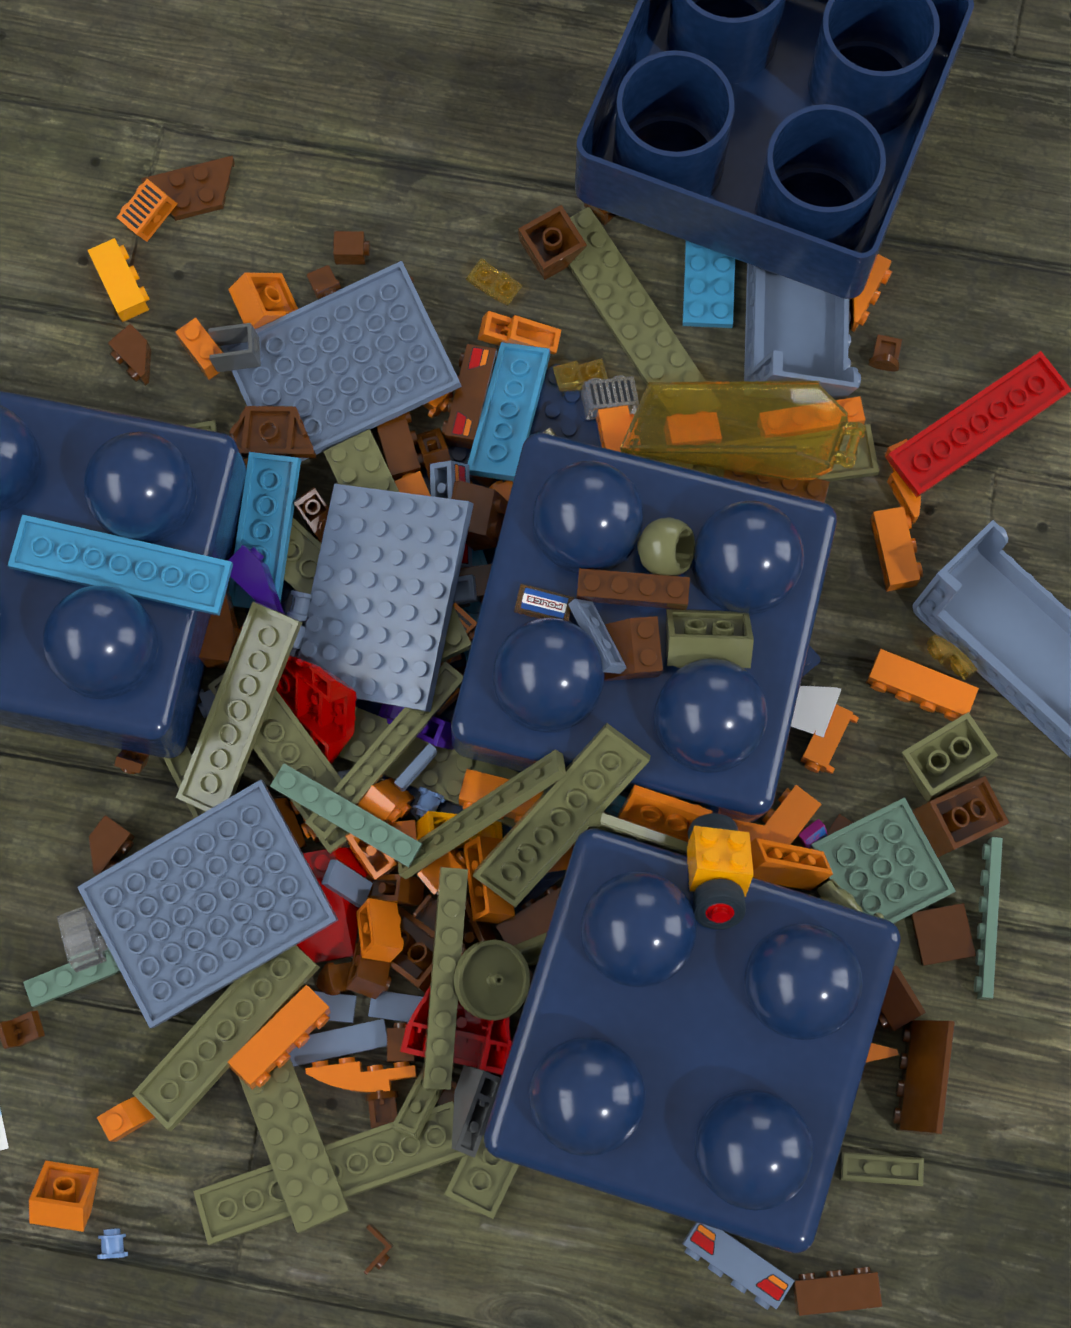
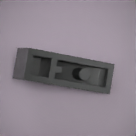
[452,1065,501,1158]

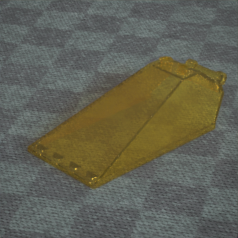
[620,381,866,480]

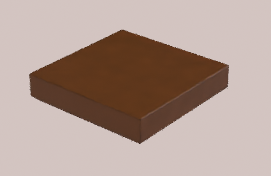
[911,903,976,966]

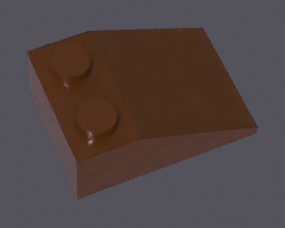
[912,776,1009,858]
[389,906,435,993]

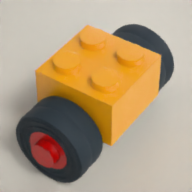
[687,813,754,930]

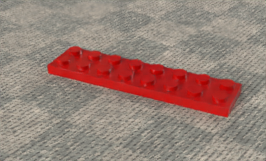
[885,351,1071,498]

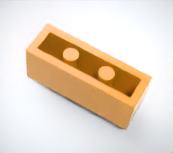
[88,238,150,322]

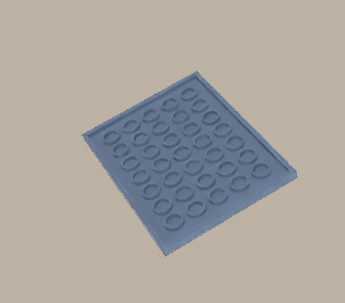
[221,261,462,462]
[297,484,474,712]
[77,780,338,1028]

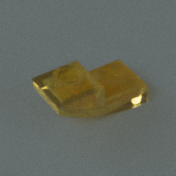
[466,258,522,306]
[553,358,609,391]
[927,634,977,680]

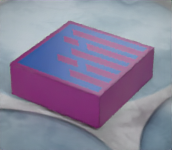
[799,819,828,849]

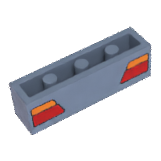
[430,460,472,568]
[682,1222,794,1310]

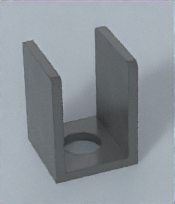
[208,323,261,372]

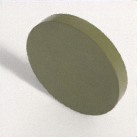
[454,940,530,1020]

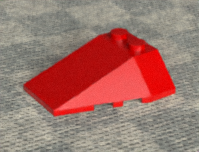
[276,655,357,764]
[297,847,367,963]
[400,952,512,1075]

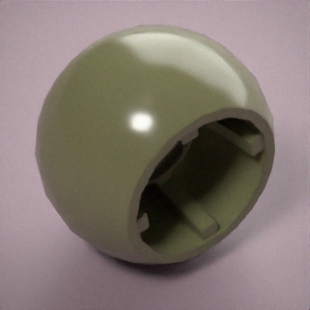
[637,517,695,576]

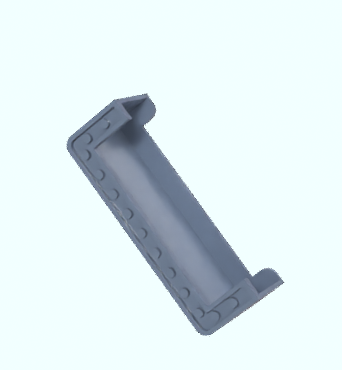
[744,263,861,401]
[913,520,1071,758]

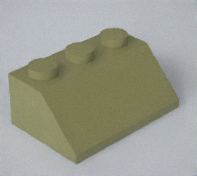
[666,609,754,668]
[901,712,998,803]

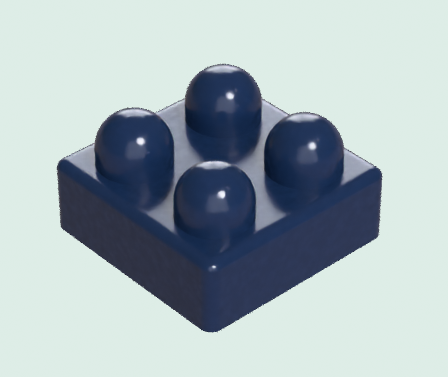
[575,0,974,299]
[0,391,247,758]
[451,433,837,823]
[484,828,901,1253]

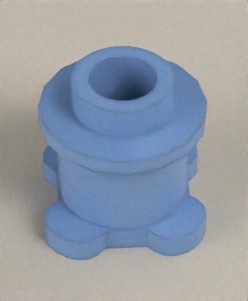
[412,787,445,818]
[97,1228,128,1259]

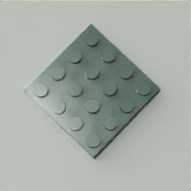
[811,797,956,924]

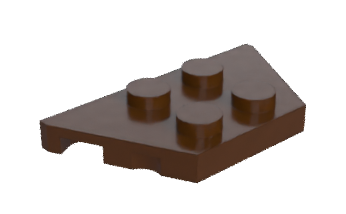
[141,155,235,221]
[229,406,316,458]

